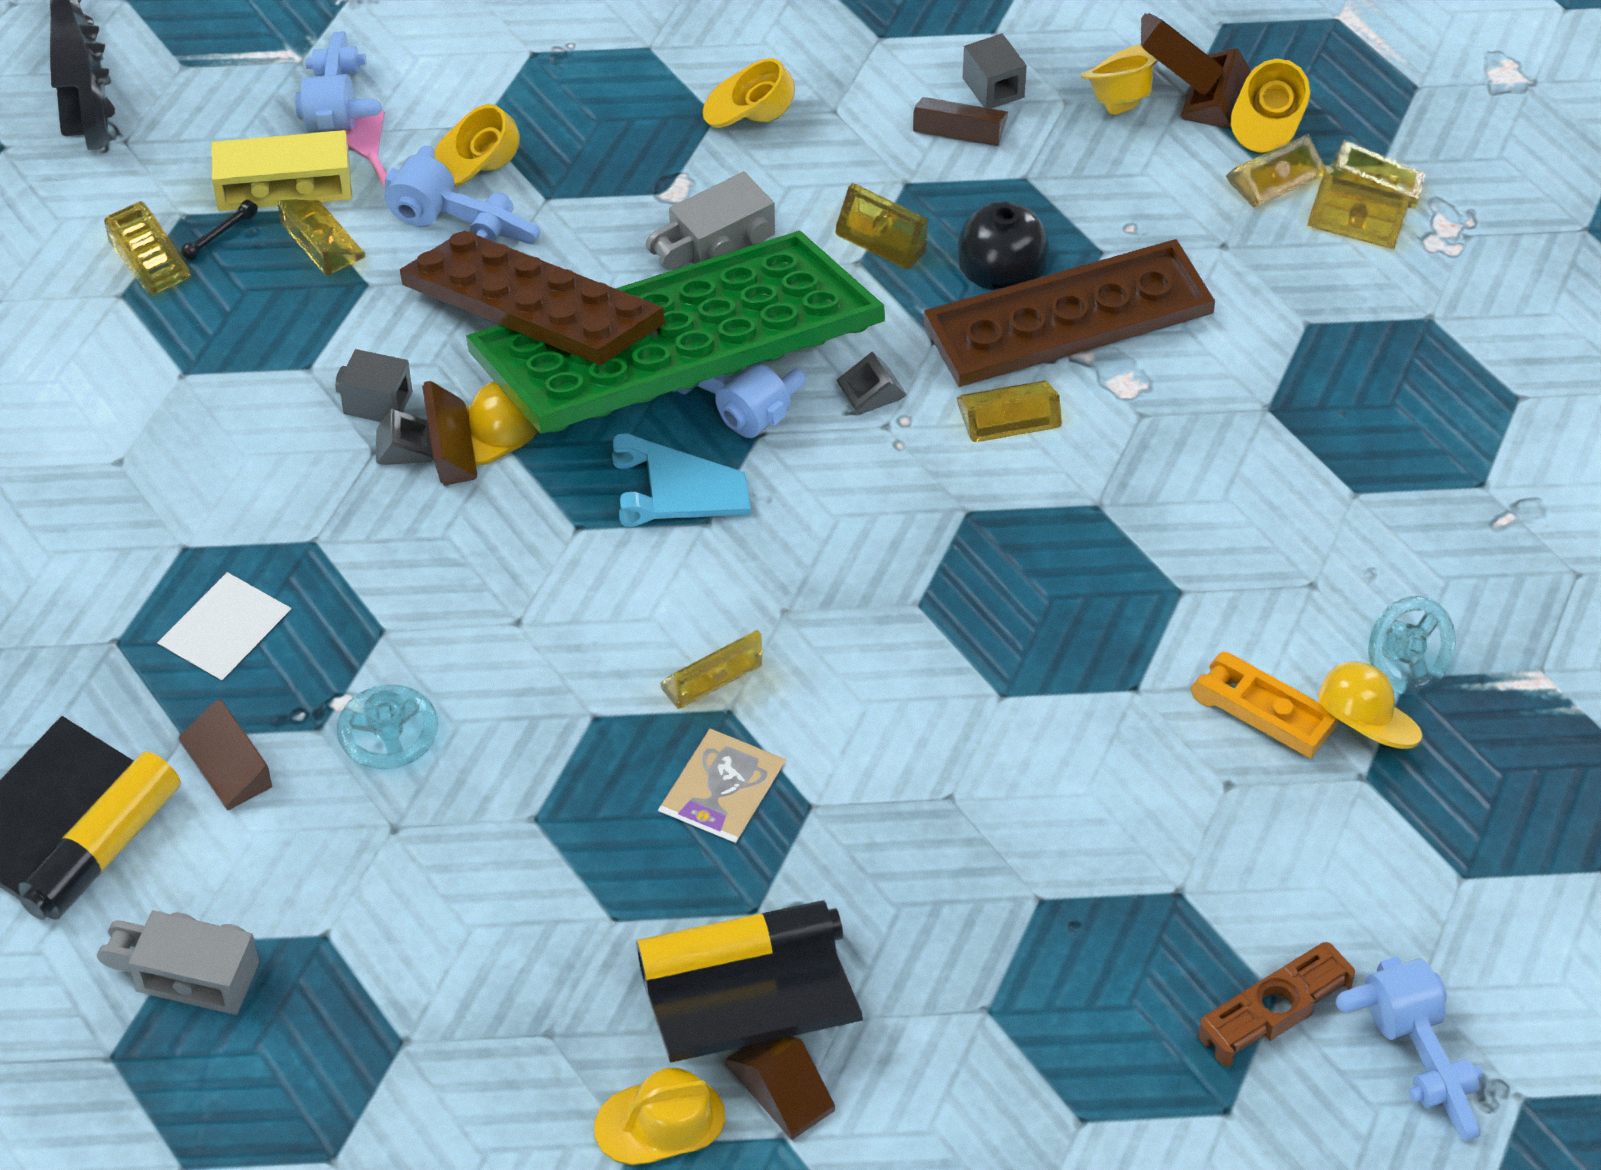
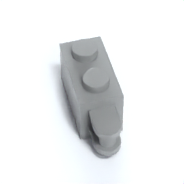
[646,171,775,270]
[97,910,259,1015]

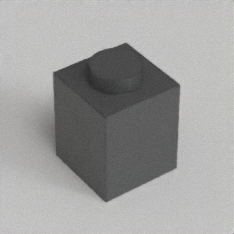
[962,33,1027,109]
[335,349,413,422]

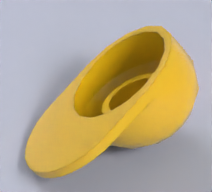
[703,58,795,128]
[1231,59,1311,154]
[435,104,520,187]
[466,381,538,466]
[1317,661,1422,749]

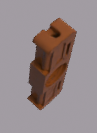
[1198,942,1355,1066]

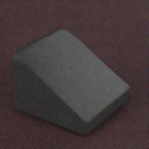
[836,351,907,414]
[376,409,433,465]

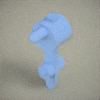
[295,31,382,133]
[384,146,540,244]
[673,363,806,438]
[1336,956,1483,1141]

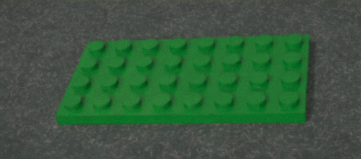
[466,230,885,434]

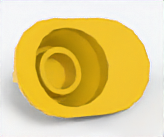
[1080,44,1158,115]
[594,1068,725,1165]

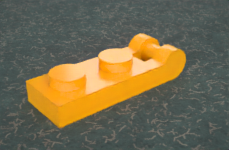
[1190,651,1339,759]

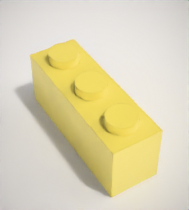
[211,130,352,211]

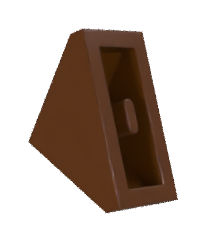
[725,1036,835,1140]

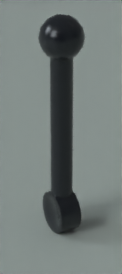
[181,199,258,260]

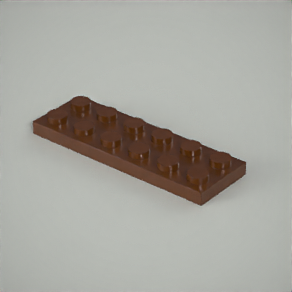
[400,230,665,365]
[923,239,1215,387]

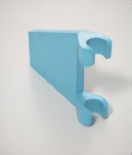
[612,434,751,527]

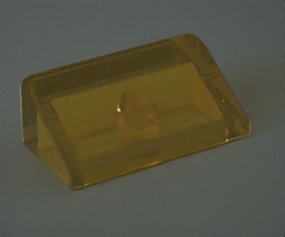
[1225,134,1328,208]
[1307,174,1410,249]
[835,183,928,269]
[277,200,365,276]
[957,380,1062,442]
[660,630,762,709]

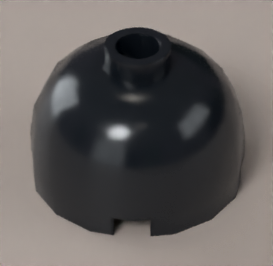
[958,201,1049,290]

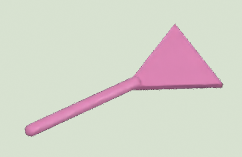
[323,110,387,188]

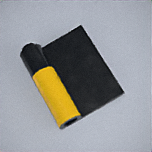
[0,716,181,920]
[636,900,863,1063]

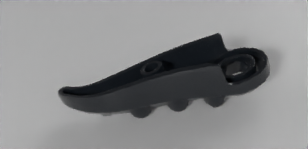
[50,0,115,150]

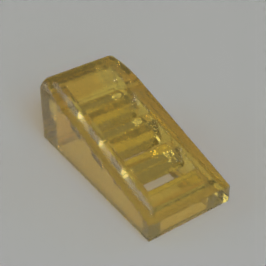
[1324,140,1425,209]
[104,201,191,296]

